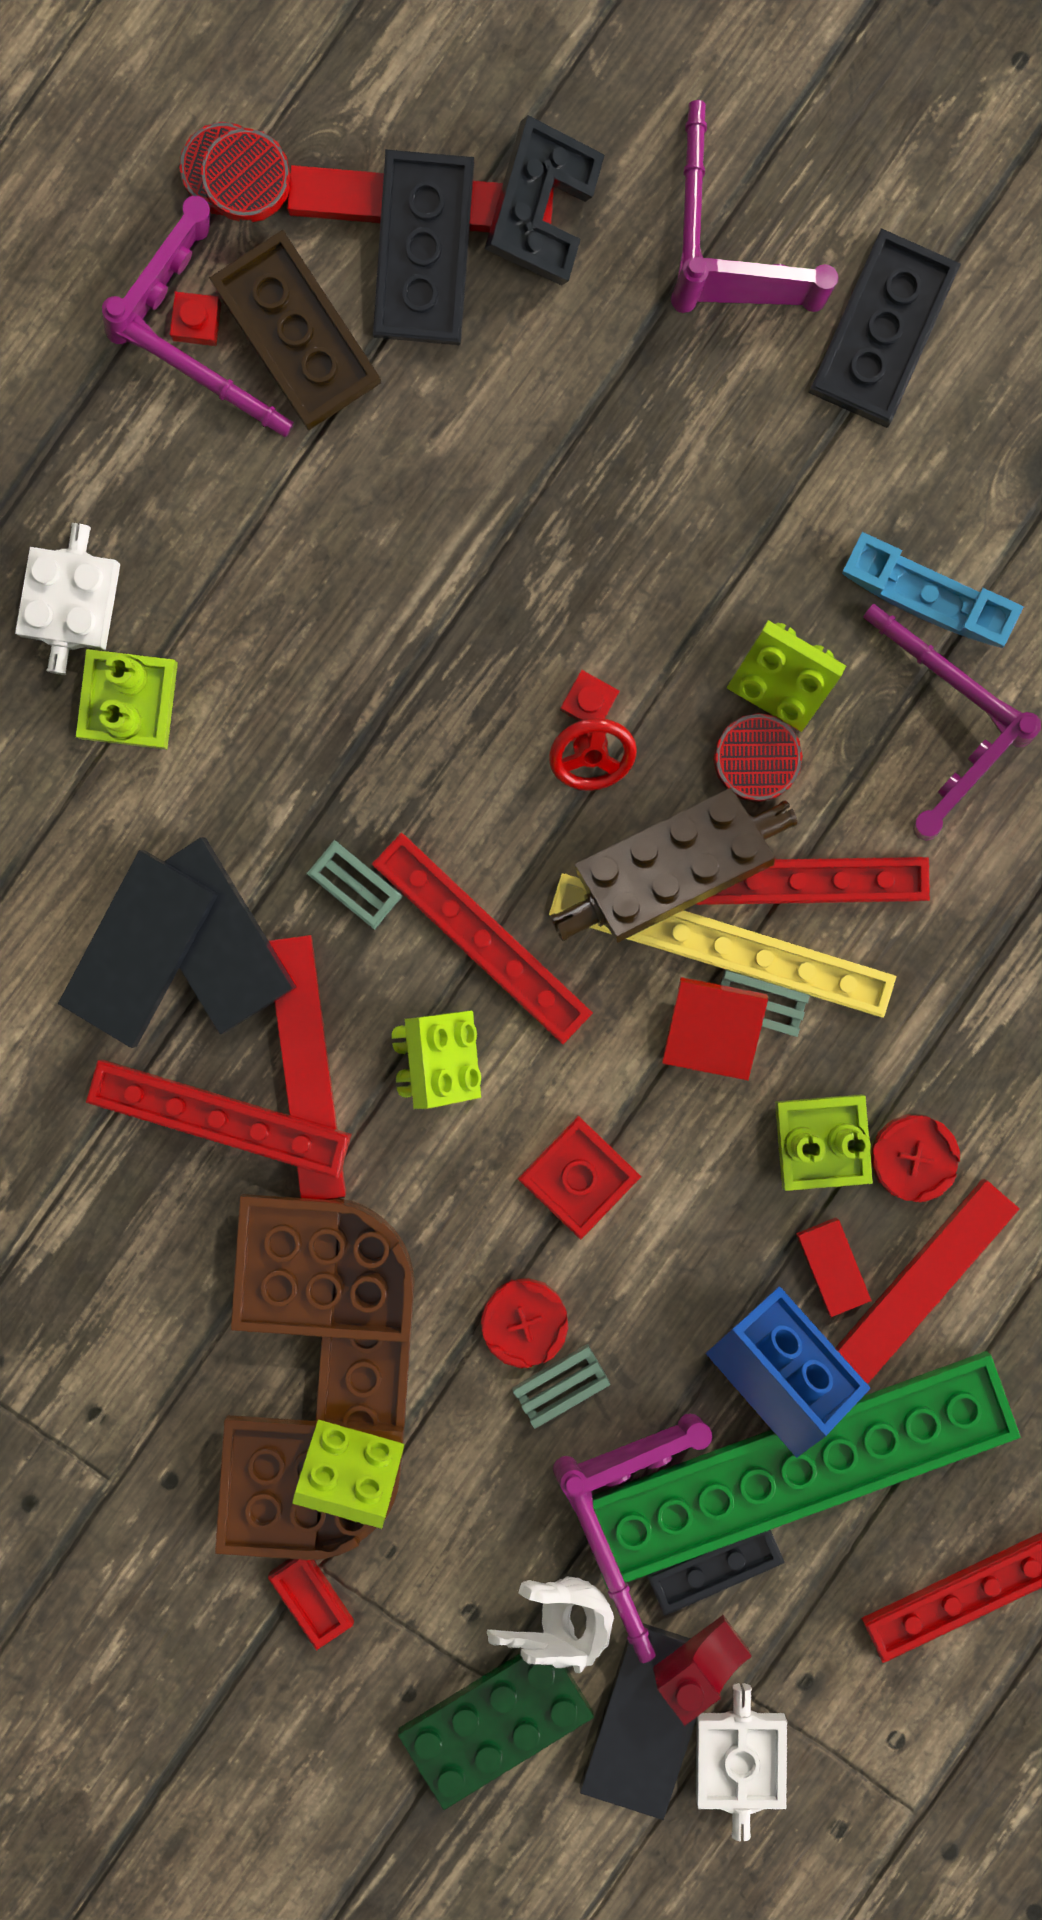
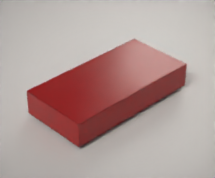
[796,1217,872,1317]
[268,1559,354,1651]

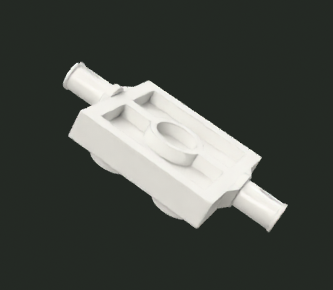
[15,523,120,675]
[696,1683,787,1841]

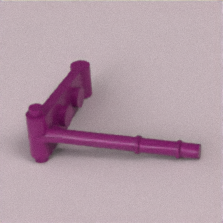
[671,100,839,313]
[102,196,294,438]
[863,604,1041,841]
[553,1413,712,1663]

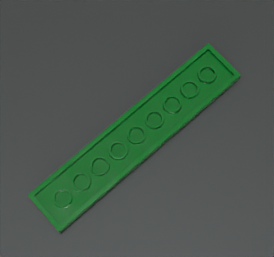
[592,1351,1021,1589]

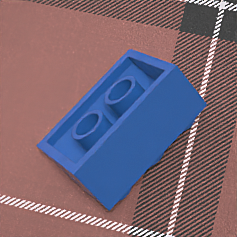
[706,1286,871,1458]

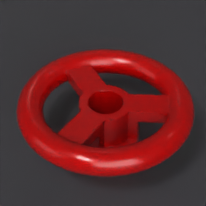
[549,718,637,791]

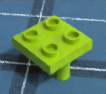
[727,620,846,732]
[76,649,178,750]
[392,1011,481,1109]
[775,1094,873,1191]
[292,1420,405,1529]

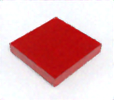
[662,977,768,1081]
[518,1115,642,1240]

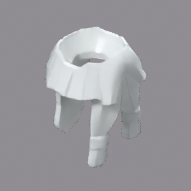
[487,1576,614,1673]

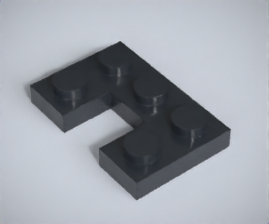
[484,115,605,286]

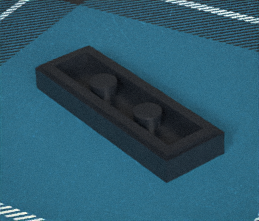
[647,1530,785,1616]

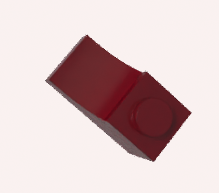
[653,1615,752,1725]

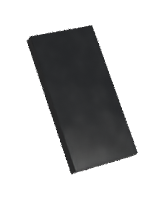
[373,149,475,345]
[809,228,961,428]
[164,837,297,1034]
[58,850,219,1048]
[579,1623,697,1820]

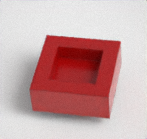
[170,291,222,346]
[560,670,620,721]

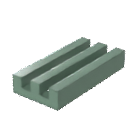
[307,840,403,930]
[720,970,810,1037]
[512,1344,610,1429]

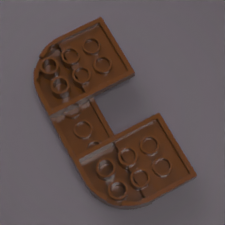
[215,1194,414,1560]

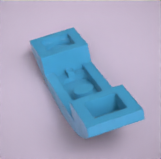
[842,532,1024,648]

